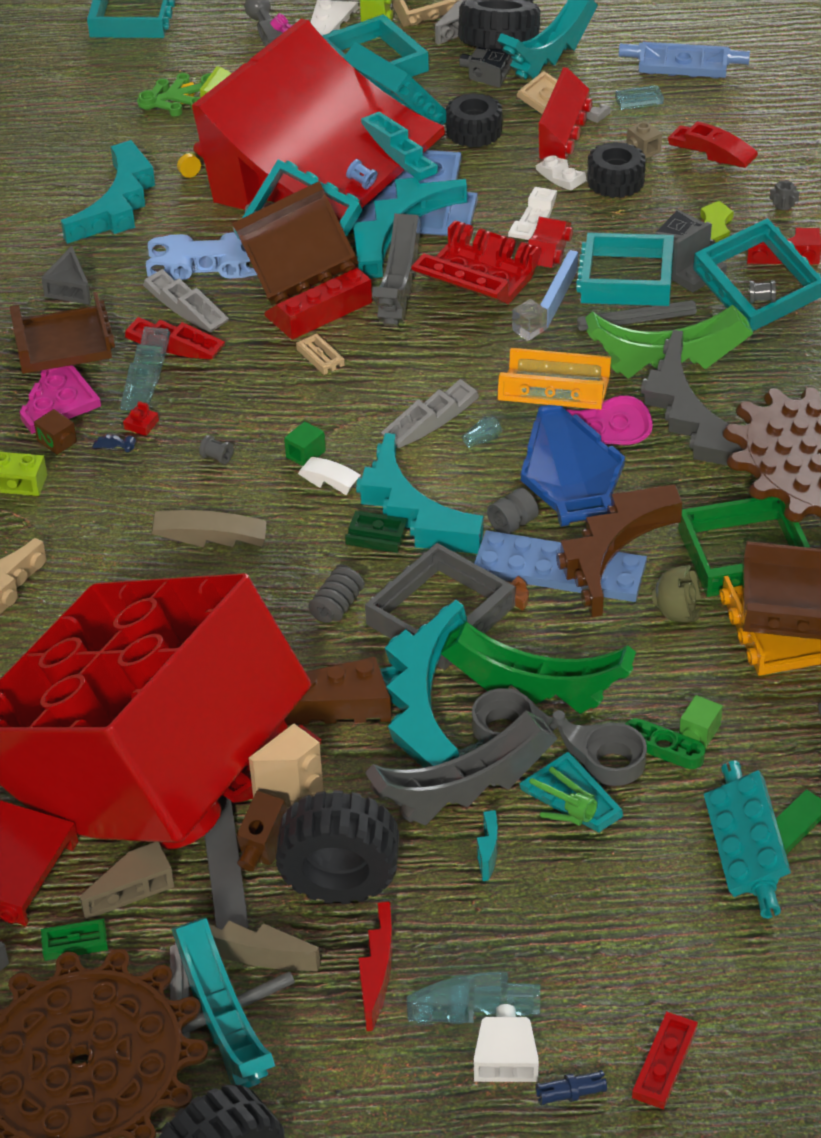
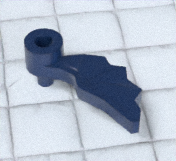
[92,434,136,453]

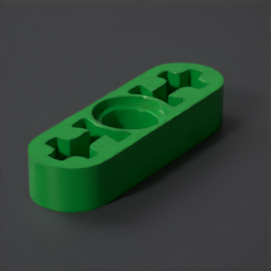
[625,718,705,769]

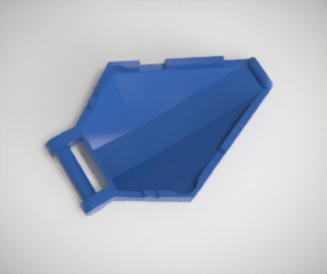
[521,405,625,527]

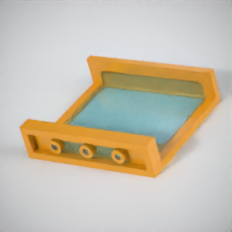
[498,348,611,410]

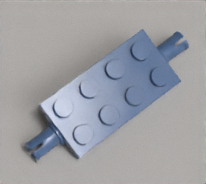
[619,42,750,78]

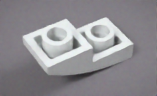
[535,156,587,190]
[298,457,361,495]

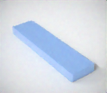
[539,250,578,328]

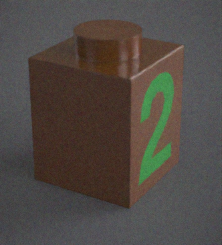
[34,409,77,455]

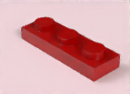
[632,1011,698,1110]

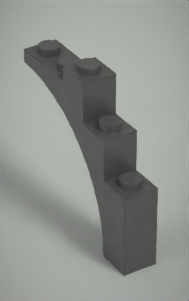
[372,213,421,327]
[641,330,743,466]
[365,711,558,826]

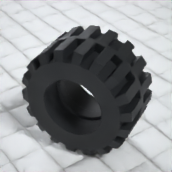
[446,93,502,147]
[587,142,646,198]

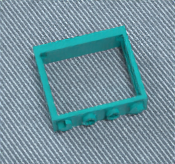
[87,0,175,38]
[322,14,429,77]
[344,41,446,125]
[234,159,362,240]
[693,218,821,331]
[576,233,674,306]

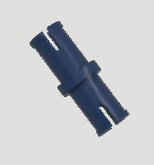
[535,1070,607,1106]

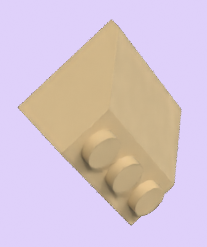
[249,724,324,809]

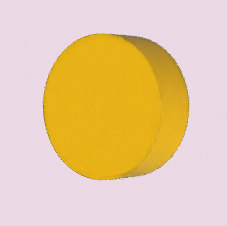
[177,153,201,178]

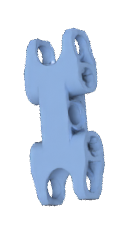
[146,232,257,280]

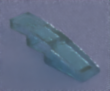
[120,327,170,412]

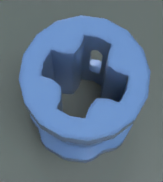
[346,159,377,189]

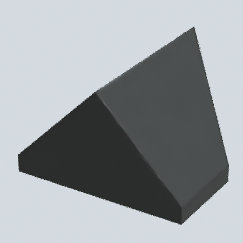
[42,245,91,305]

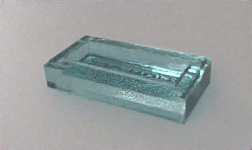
[615,85,664,110]

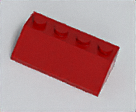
[539,67,592,160]
[264,268,372,340]

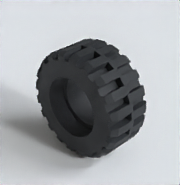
[458,0,541,49]
[276,790,399,904]
[155,1085,285,1138]

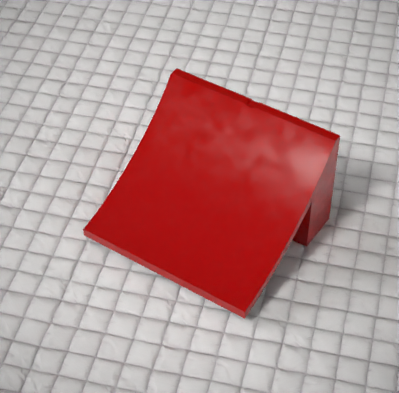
[192,19,445,222]

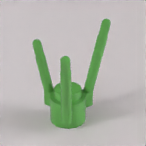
[529,767,597,826]

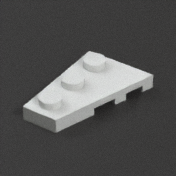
[311,0,358,36]

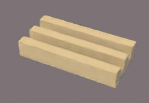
[296,334,345,375]

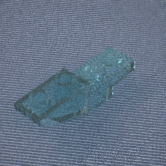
[407,972,541,1024]

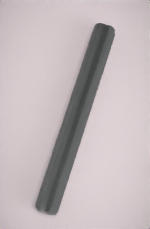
[577,300,697,331]

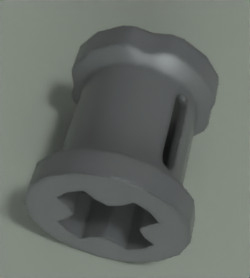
[749,280,776,303]
[199,435,234,465]

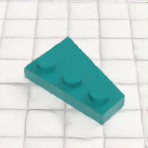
[519,752,623,833]

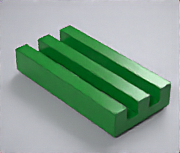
[41,918,108,961]

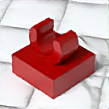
[123,401,159,436]

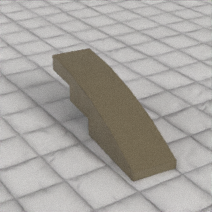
[151,510,266,548]
[193,918,321,971]

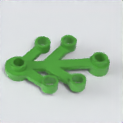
[137,73,211,116]

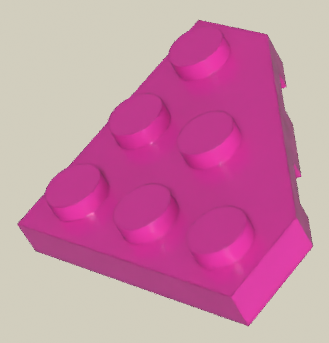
[20,365,101,434]

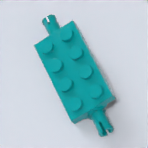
[704,761,791,919]

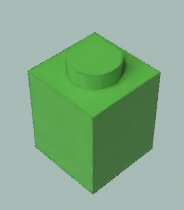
[679,695,723,748]

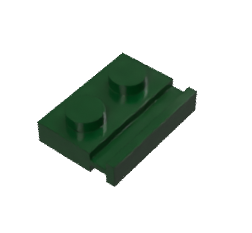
[345,511,408,553]

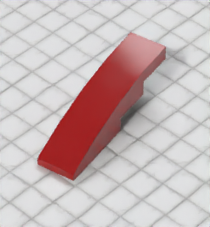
[125,317,225,360]
[358,902,393,1031]

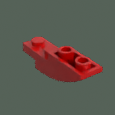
[668,121,758,168]

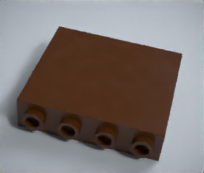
[232,181,359,305]
[9,292,115,374]
[743,541,821,640]

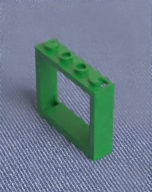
[678,497,811,597]

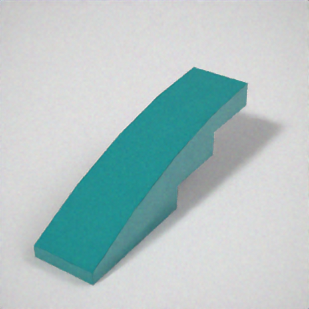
[361,112,438,181]

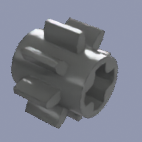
[769,181,800,210]

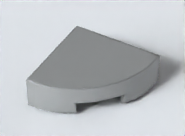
[586,104,611,123]

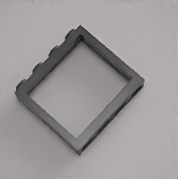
[365,543,515,670]

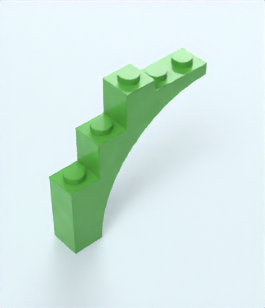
[585,305,753,379]

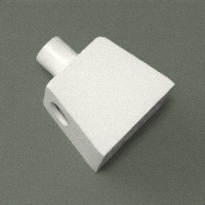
[474,1004,539,1082]

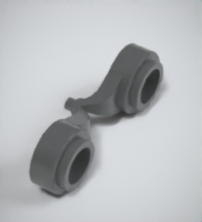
[472,688,647,786]

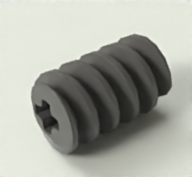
[309,564,365,623]

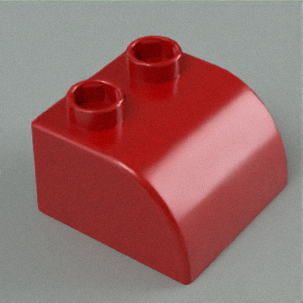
[0,573,311,849]

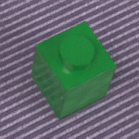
[284,421,326,466]

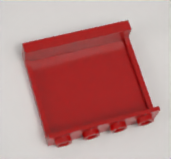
[0,800,78,926]

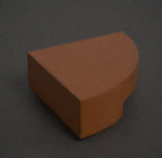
[510,576,529,610]

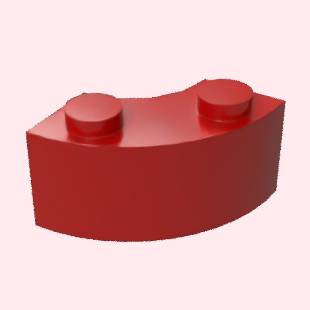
[528,216,573,268]

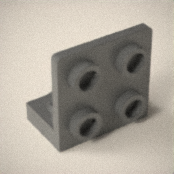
[672,222,727,293]

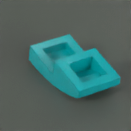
[477,810,498,881]

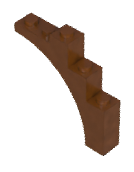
[556,484,682,617]

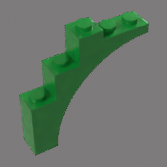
[440,622,636,714]

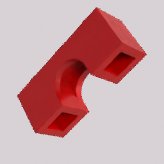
[746,227,821,265]

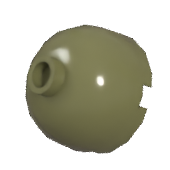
[652,565,701,623]

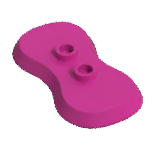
[565,396,653,446]

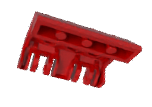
[411,220,541,305]

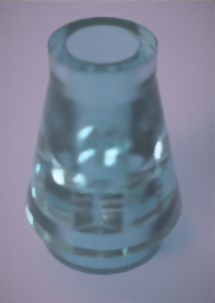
[462,415,502,449]

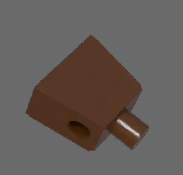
[237,791,287,872]

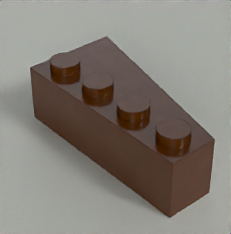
[285,657,391,725]

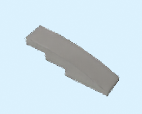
[143,269,229,333]
[381,379,479,448]

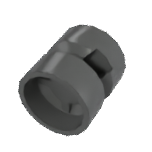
[487,488,538,534]

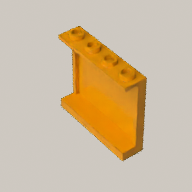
[719,576,821,676]

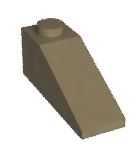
[80,842,174,920]

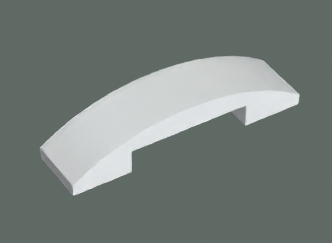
[508,187,557,240]

